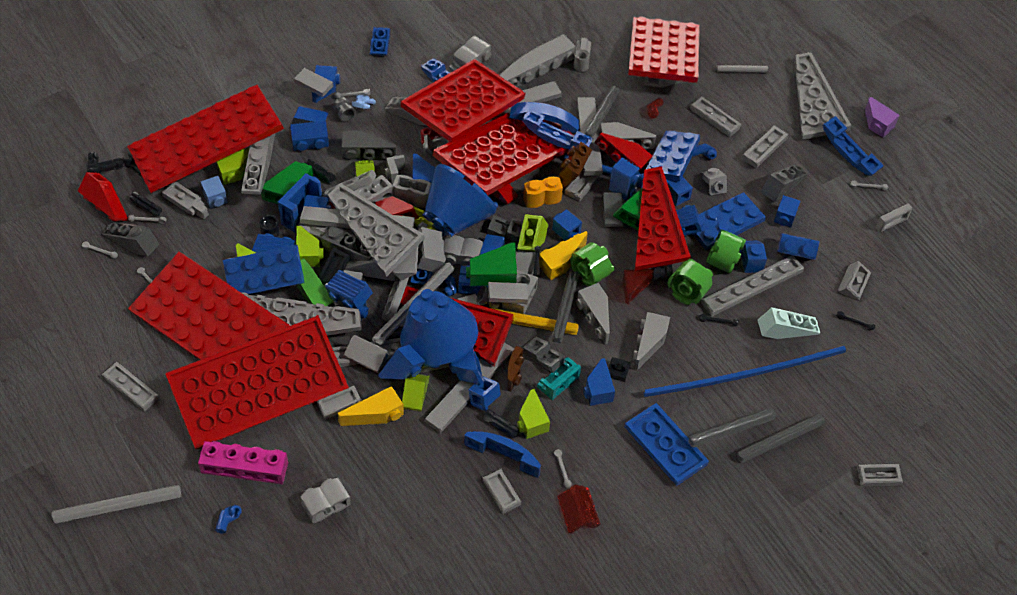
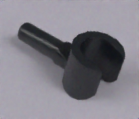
[122,153,141,176]

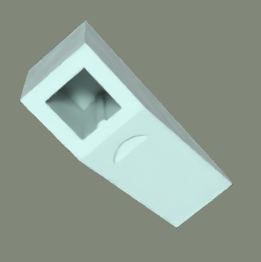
[758,307,820,339]

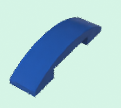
[509,102,579,133]
[522,109,593,149]
[823,116,884,176]
[464,432,541,478]

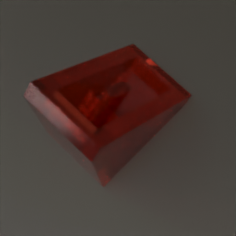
[622,269,654,305]

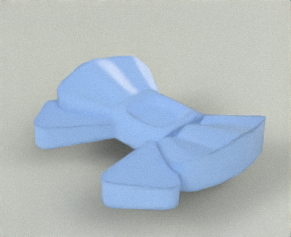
[352,94,376,109]

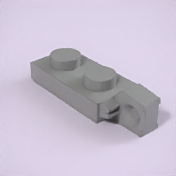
[162,181,209,219]

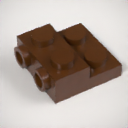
[559,142,592,191]

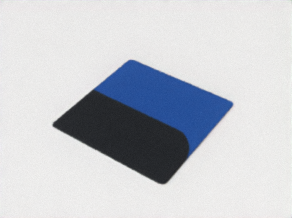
[289,106,329,129]

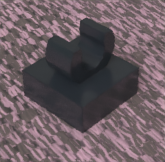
[608,357,631,382]

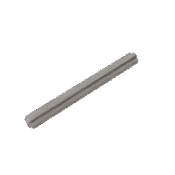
[372,262,454,346]
[52,485,181,523]

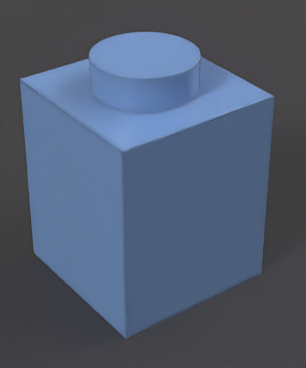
[201,176,228,209]

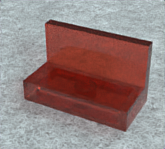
[557,484,601,534]

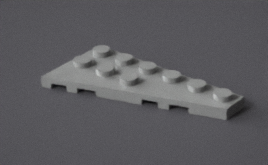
[794,52,851,140]
[328,183,425,277]
[241,292,362,335]

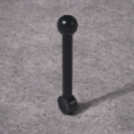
[533,246,542,277]
[836,311,875,330]
[699,314,739,326]

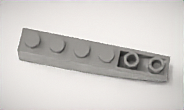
[499,34,576,87]
[241,134,275,194]

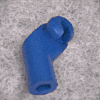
[693,143,717,159]
[443,275,457,297]
[215,505,242,534]

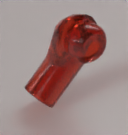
[647,98,664,118]

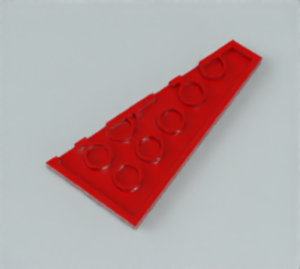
[635,167,691,271]
[400,286,514,366]

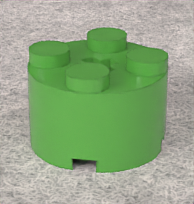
[706,229,746,273]
[570,242,614,286]
[668,259,713,305]

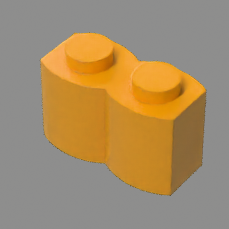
[523,177,563,208]

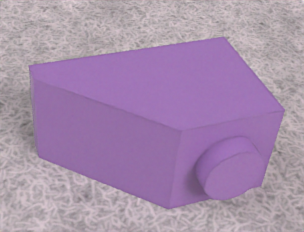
[865,97,899,137]

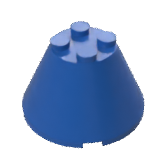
[422,164,497,238]
[400,289,478,368]

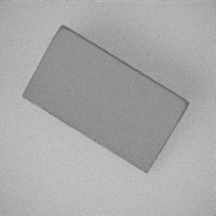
[393,245,419,280]
[838,261,871,300]
[344,335,388,373]

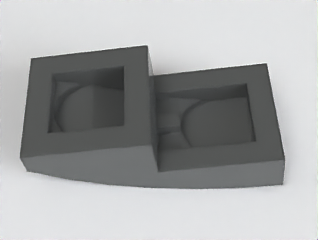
[603,193,623,227]
[486,215,523,241]
[523,337,565,373]

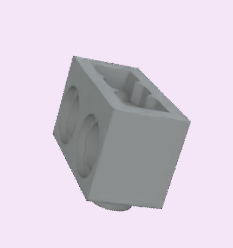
[354,175,394,205]
[502,270,538,314]

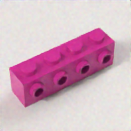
[198,441,288,484]

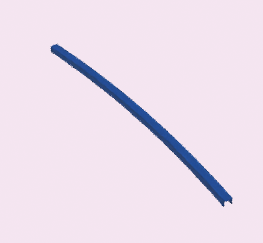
[643,346,846,397]

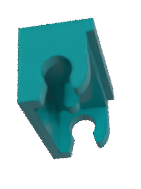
[537,357,581,400]

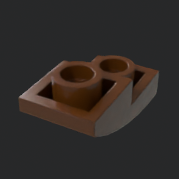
[507,345,524,392]

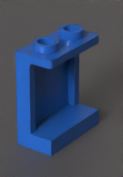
[278,173,322,233]

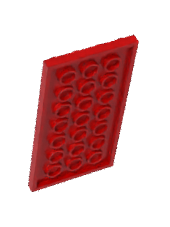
[127,85,284,193]
[432,112,573,195]
[128,251,290,360]
[165,315,349,450]

